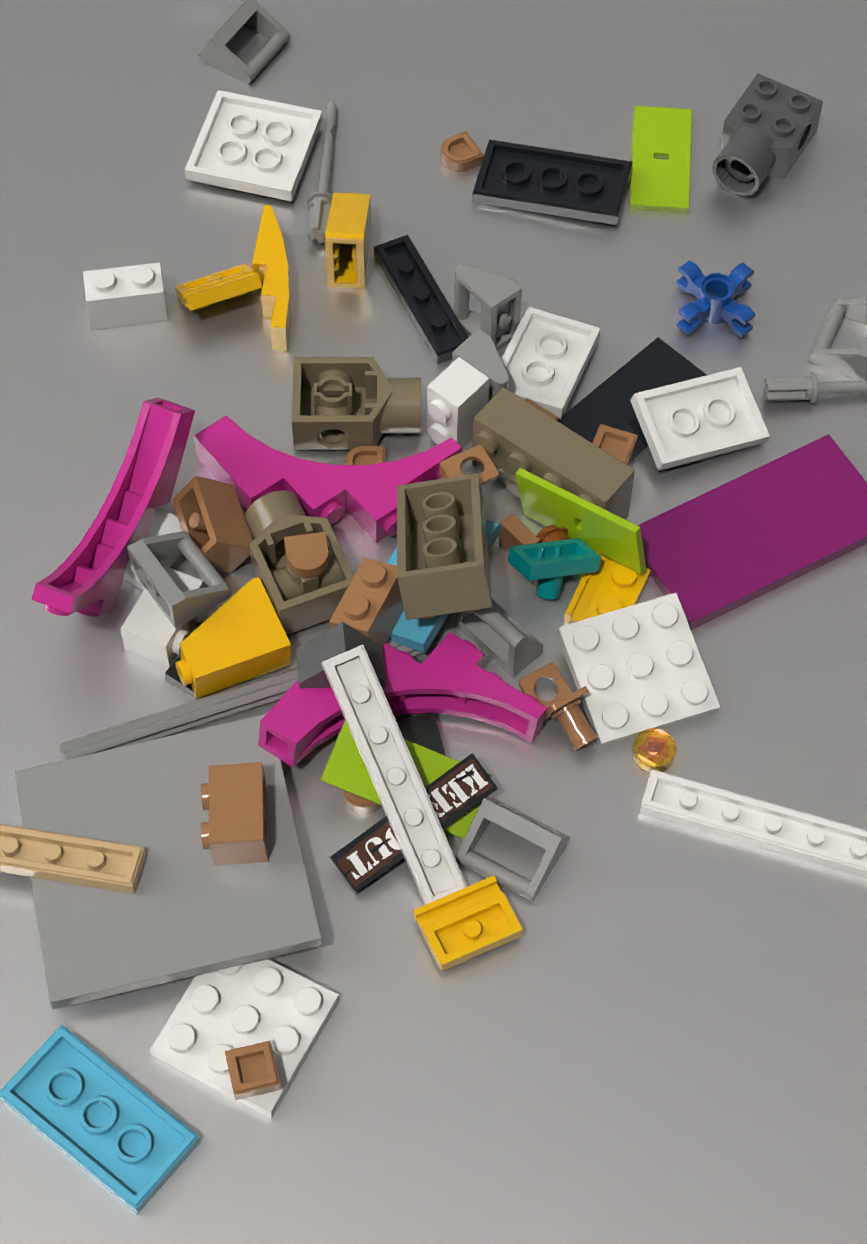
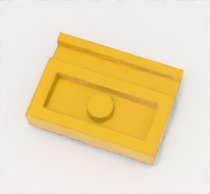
[174,263,262,311]
[564,551,651,624]
[413,875,523,972]

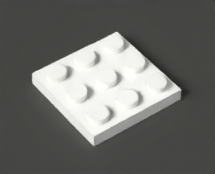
[184,90,323,201]
[556,593,721,748]
[150,959,339,1118]

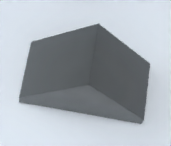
[296,622,386,688]

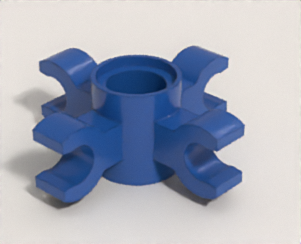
[676,260,756,337]

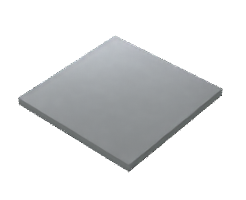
[15,714,323,1010]

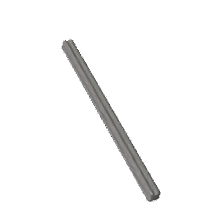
[59,639,423,760]

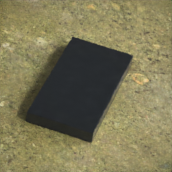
[472,139,633,225]
[558,337,707,461]

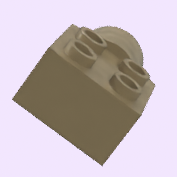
[292,357,421,450]
[245,490,354,635]

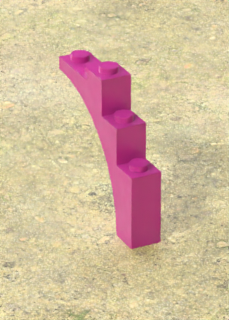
[31,398,195,617]
[194,415,462,543]
[258,632,547,767]

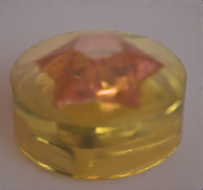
[632,729,676,773]

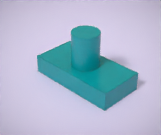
[508,538,601,600]

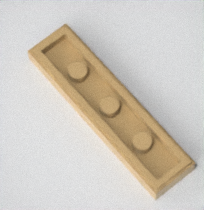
[0,824,147,894]

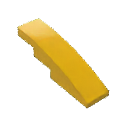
[252,205,291,352]

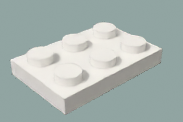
[489,306,601,419]
[630,367,770,471]

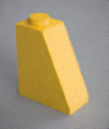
[325,193,371,289]
[175,577,291,699]

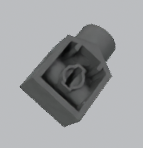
[712,73,823,196]

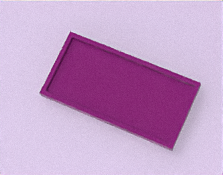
[637,434,867,630]

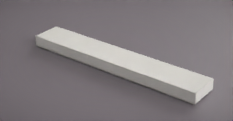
[321,645,467,905]
[639,769,867,878]

